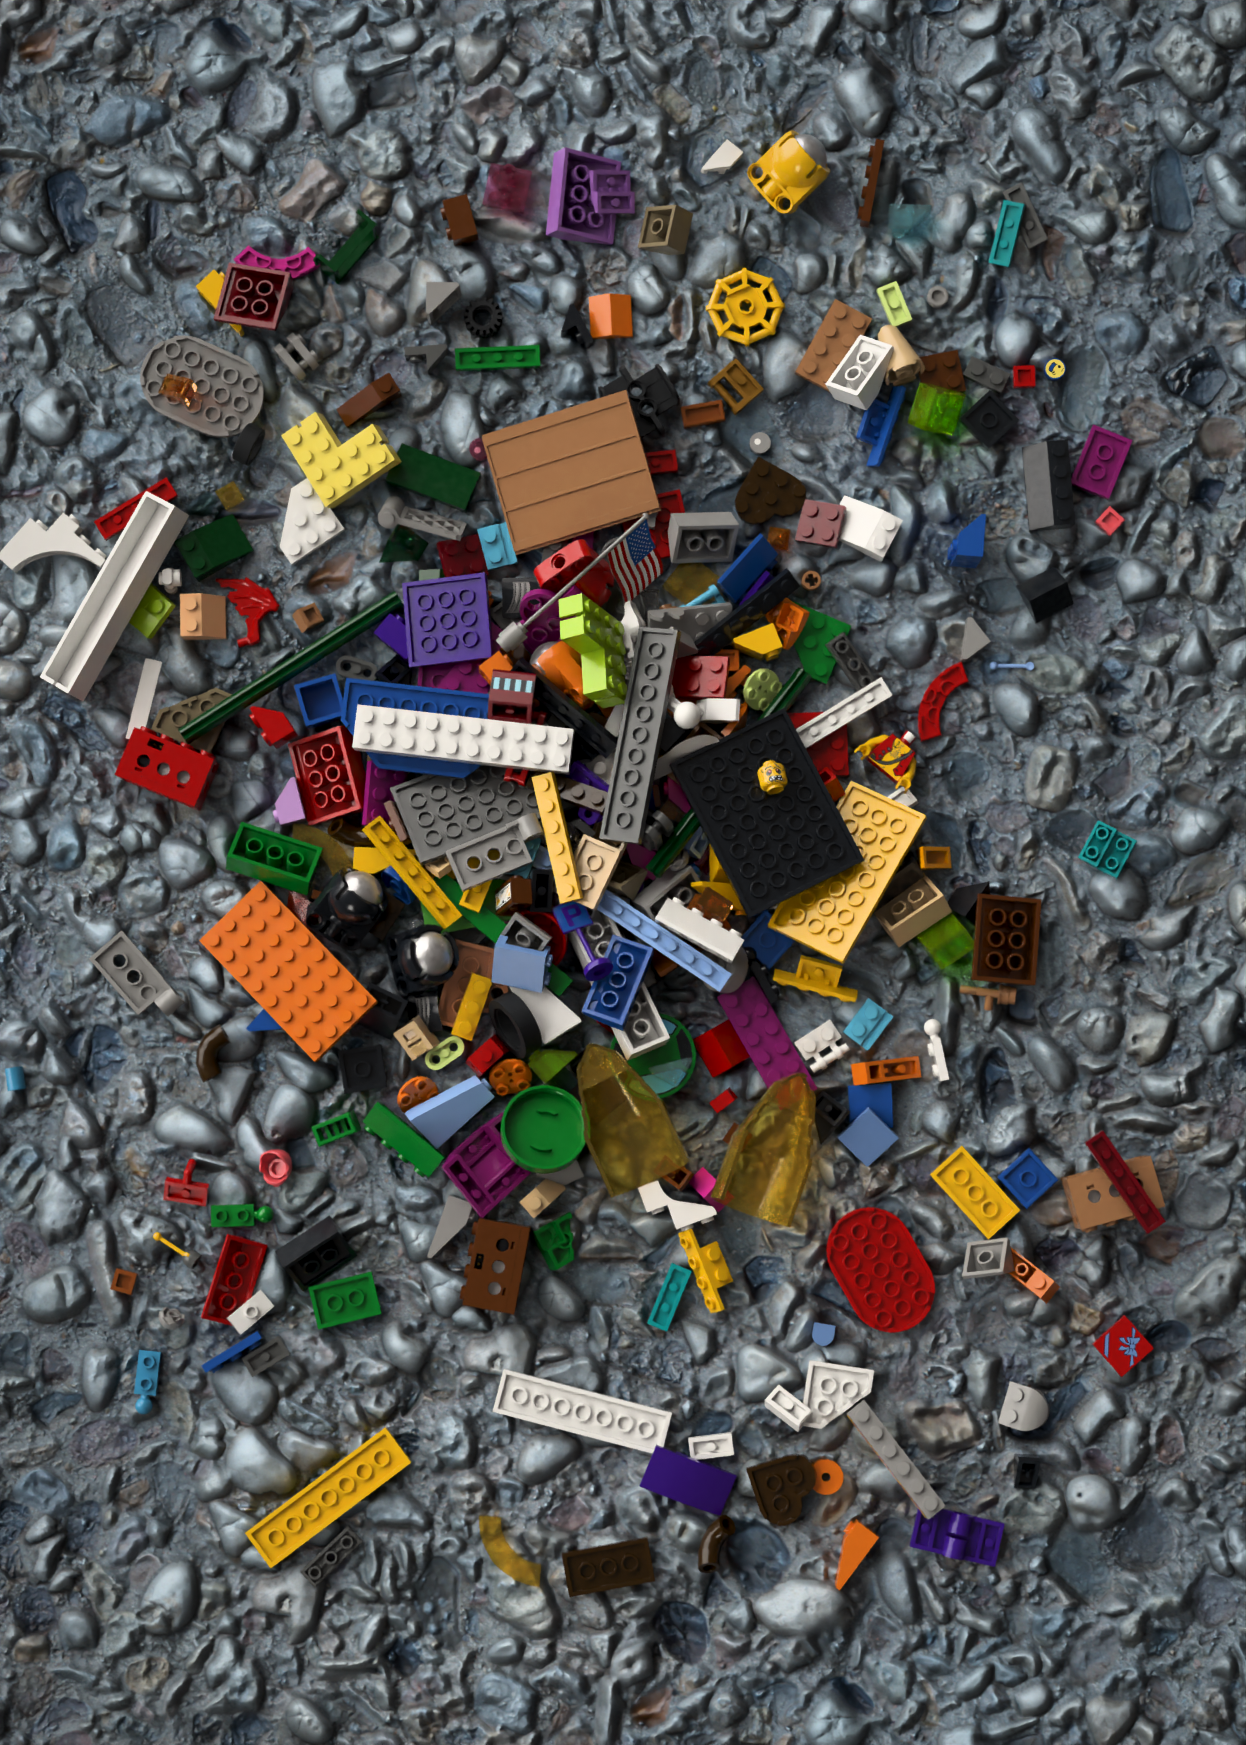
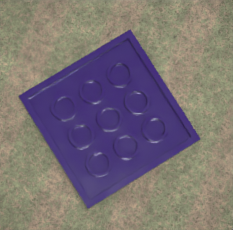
[402,572,494,668]

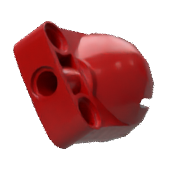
[534,539,615,607]

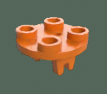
[489,1059,532,1096]
[397,1076,439,1113]

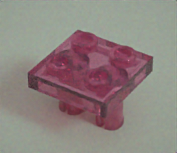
[482,163,533,214]

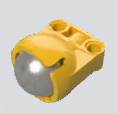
[747,130,831,214]

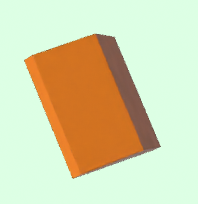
[589,293,633,339]

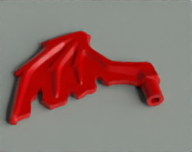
[216,577,280,648]

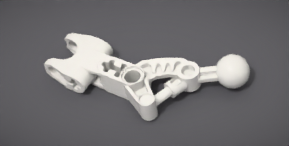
[620,600,701,729]

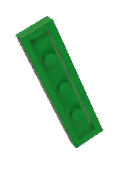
[455,345,541,371]

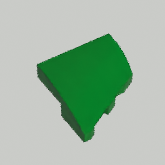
[531,1212,574,1271]

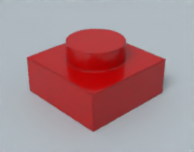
[1013,365,1036,389]

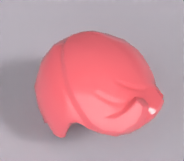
[259,1149,292,1187]

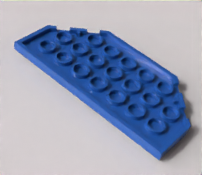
[341,678,489,779]

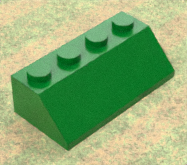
[226,821,323,895]
[363,1102,446,1178]

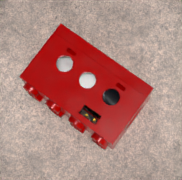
[115,726,220,811]

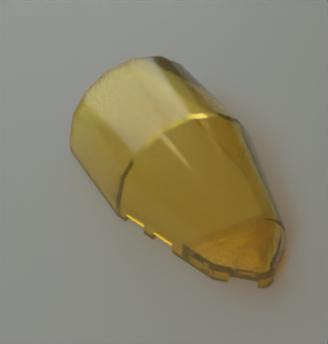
[577,1043,691,1198]
[710,1072,816,1227]

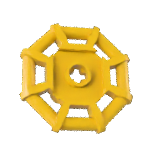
[706,268,785,347]

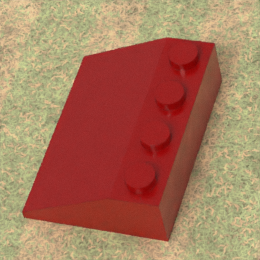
[288,726,366,826]

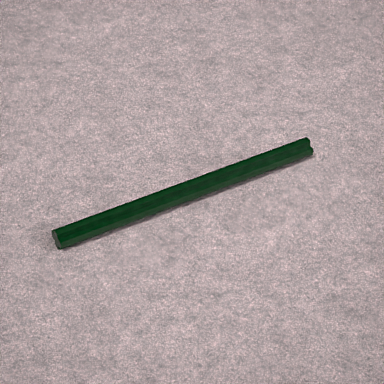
[178,591,404,744]
[646,667,812,878]

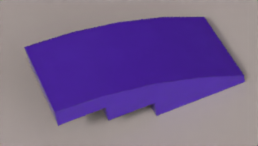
[639,1444,737,1516]

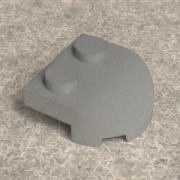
[998,1381,1050,1431]

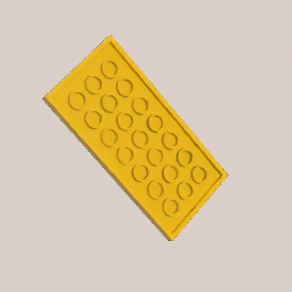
[767,781,927,964]

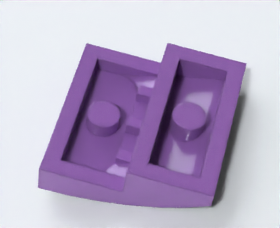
[589,170,635,213]

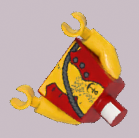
[854,730,917,794]

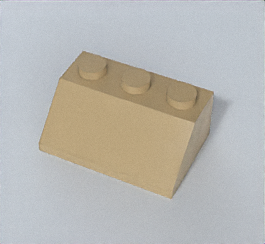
[874,873,952,947]

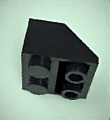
[356,982,410,1040]

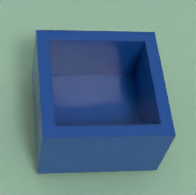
[294,673,344,729]

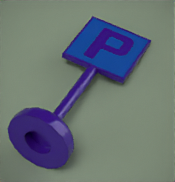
[551,901,613,981]

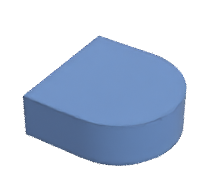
[812,1322,836,1346]

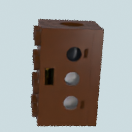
[459,1217,531,1314]

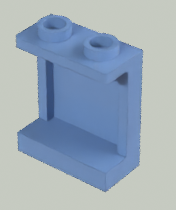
[491,935,553,993]

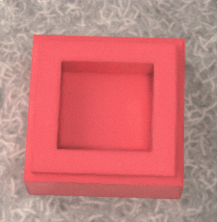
[1094,506,1125,536]

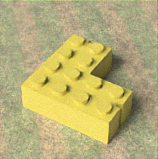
[281,412,402,509]

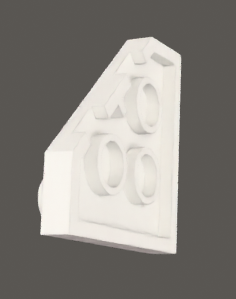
[280,478,345,566]
[803,1360,874,1429]

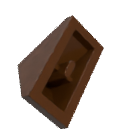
[655,1154,694,1192]

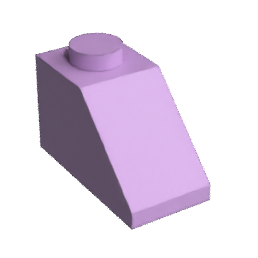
[273,777,307,827]

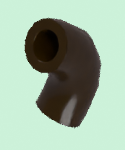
[327,817,375,848]
[196,1024,230,1083]
[698,1515,736,1573]

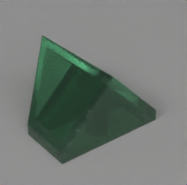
[379,524,429,563]

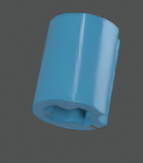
[5,1066,26,1091]

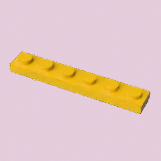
[531,772,583,904]
[362,816,462,930]

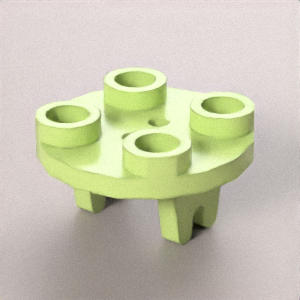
[741,668,782,711]

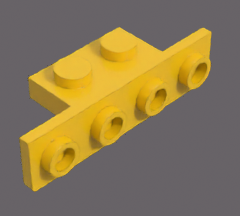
[773,955,858,1002]
[678,1228,733,1313]

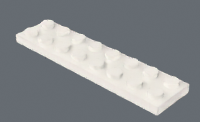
[493,1369,672,1453]

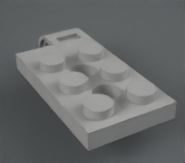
[445,813,544,892]
[89,930,185,1017]

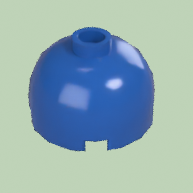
[381,865,417,904]

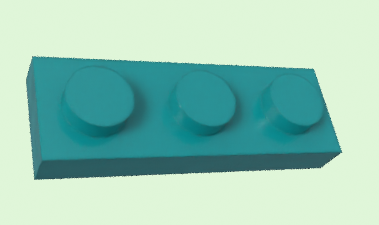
[988,200,1026,268]
[647,1263,692,1332]

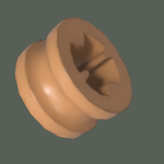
[801,571,821,591]

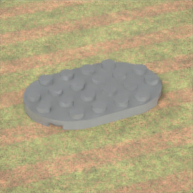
[140,335,264,438]

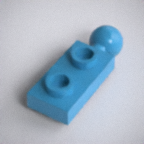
[134,1350,162,1415]

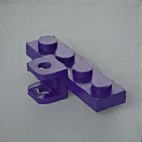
[565,761,609,825]

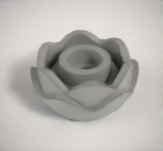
[668,848,689,871]
[158,1307,185,1330]

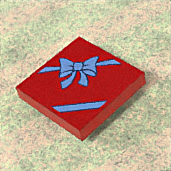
[1092,1315,1154,1377]

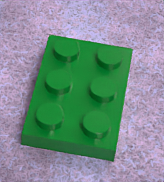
[308,1271,382,1330]

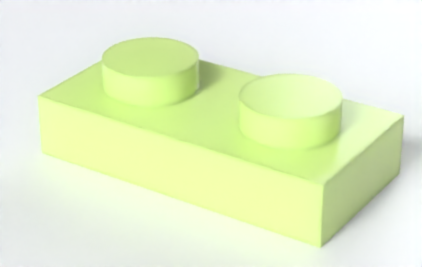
[876,281,912,327]

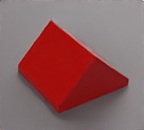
[693,1019,750,1078]

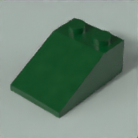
[175,514,254,582]

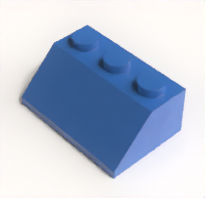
[947,514,986,568]
[716,533,778,604]

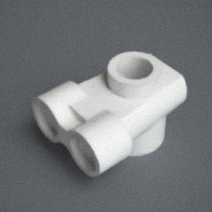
[158,568,182,594]

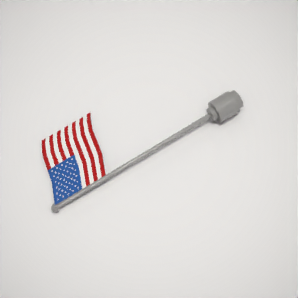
[496,513,663,653]

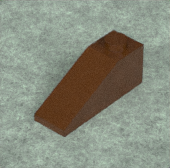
[336,373,402,428]

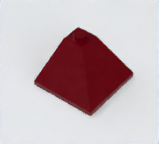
[213,263,294,331]

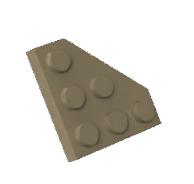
[151,688,232,753]

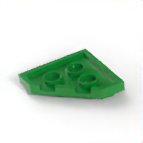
[792,601,851,685]

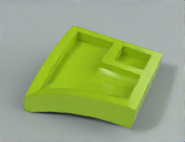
[129,583,176,639]

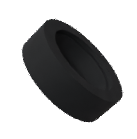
[489,992,542,1058]

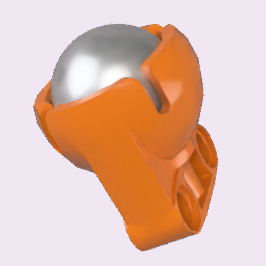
[530,640,595,711]

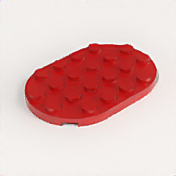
[826,1207,935,1333]

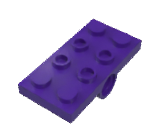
[909,1508,1005,1567]

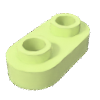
[425,1036,465,1070]

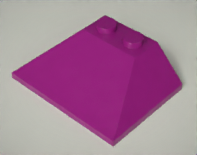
[442,1112,532,1218]

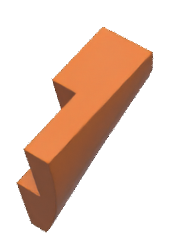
[765,598,810,650]

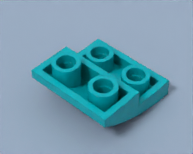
[1078,820,1137,879]

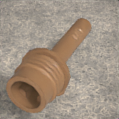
[960,984,1017,1011]

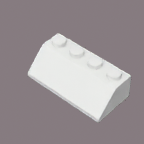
[655,897,744,964]

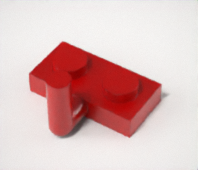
[163,1159,209,1207]

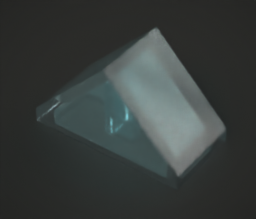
[648,1057,692,1088]

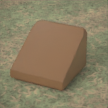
[292,602,325,633]

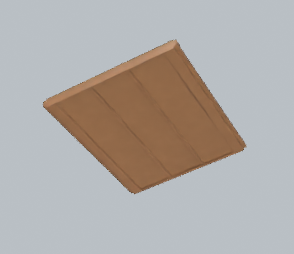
[482,390,662,555]

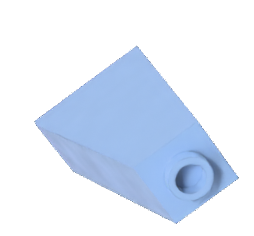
[405,1075,495,1149]

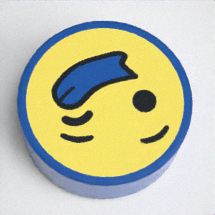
[1044,358,1066,381]

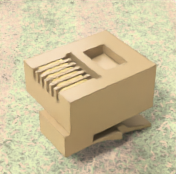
[393,1015,440,1061]

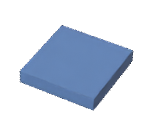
[837,1107,899,1167]

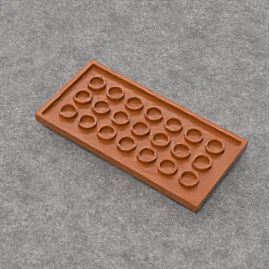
[199,881,378,1063]

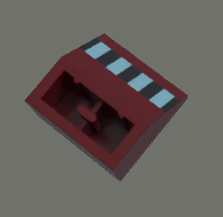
[488,669,536,724]

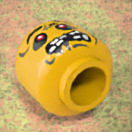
[757,760,788,794]

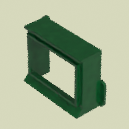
[313,209,379,284]

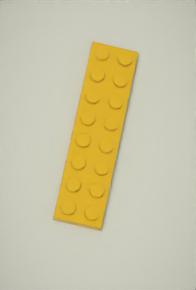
[245,1427,412,1568]

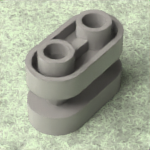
[273,333,320,381]

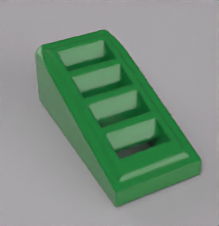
[311,1110,361,1147]

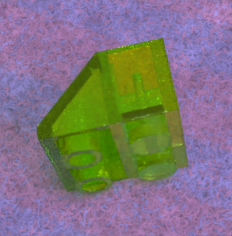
[907,382,966,435]
[915,912,974,971]

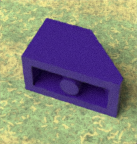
[374,613,408,662]

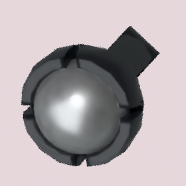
[306,868,388,951]
[386,924,459,996]

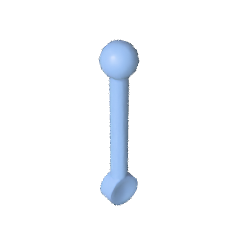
[989,661,1034,671]

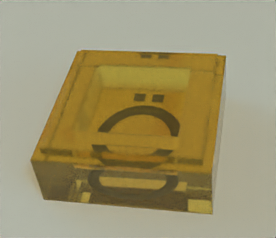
[215,481,245,511]

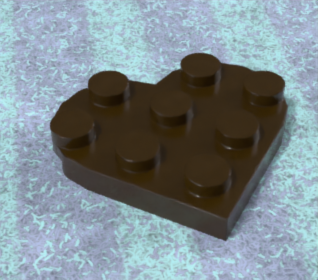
[735,456,806,525]
[746,1454,817,1526]

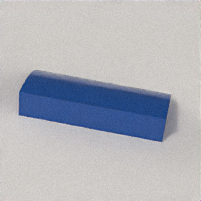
[582,935,654,1031]

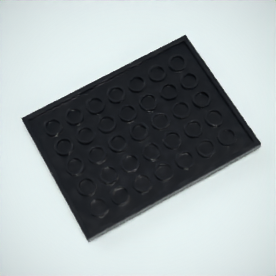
[669,708,864,918]

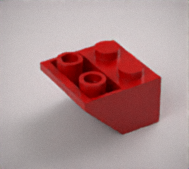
[249,706,298,749]

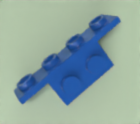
[856,385,906,467]

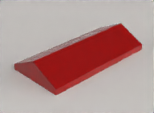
[201,1234,268,1326]

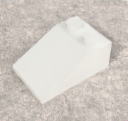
[825,335,894,410]
[839,495,903,562]

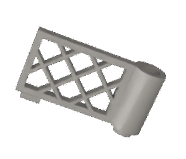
[378,496,467,541]

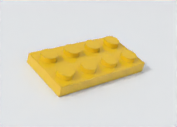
[929,1146,1020,1239]

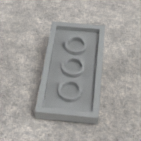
[647,602,732,646]

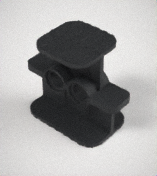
[598,364,680,438]

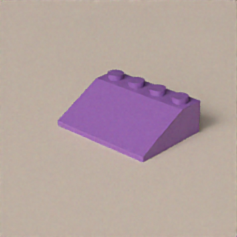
[546,147,621,245]

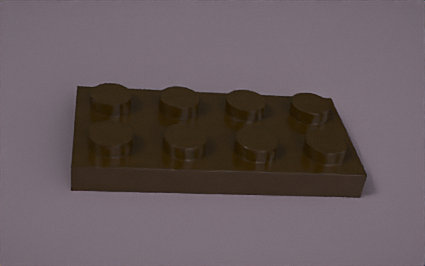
[562,1537,655,1597]

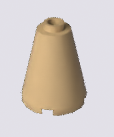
[877,325,925,386]

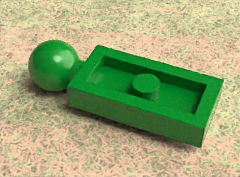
[211,1204,274,1227]

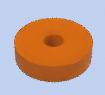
[813,1459,843,1495]

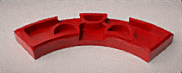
[918,662,969,742]

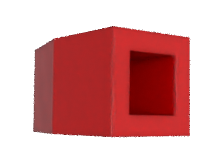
[709,1087,738,1114]

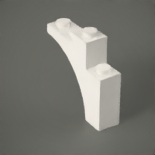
[0,512,107,574]

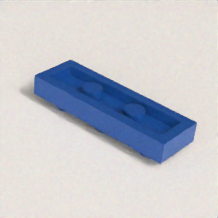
[201,1330,264,1373]

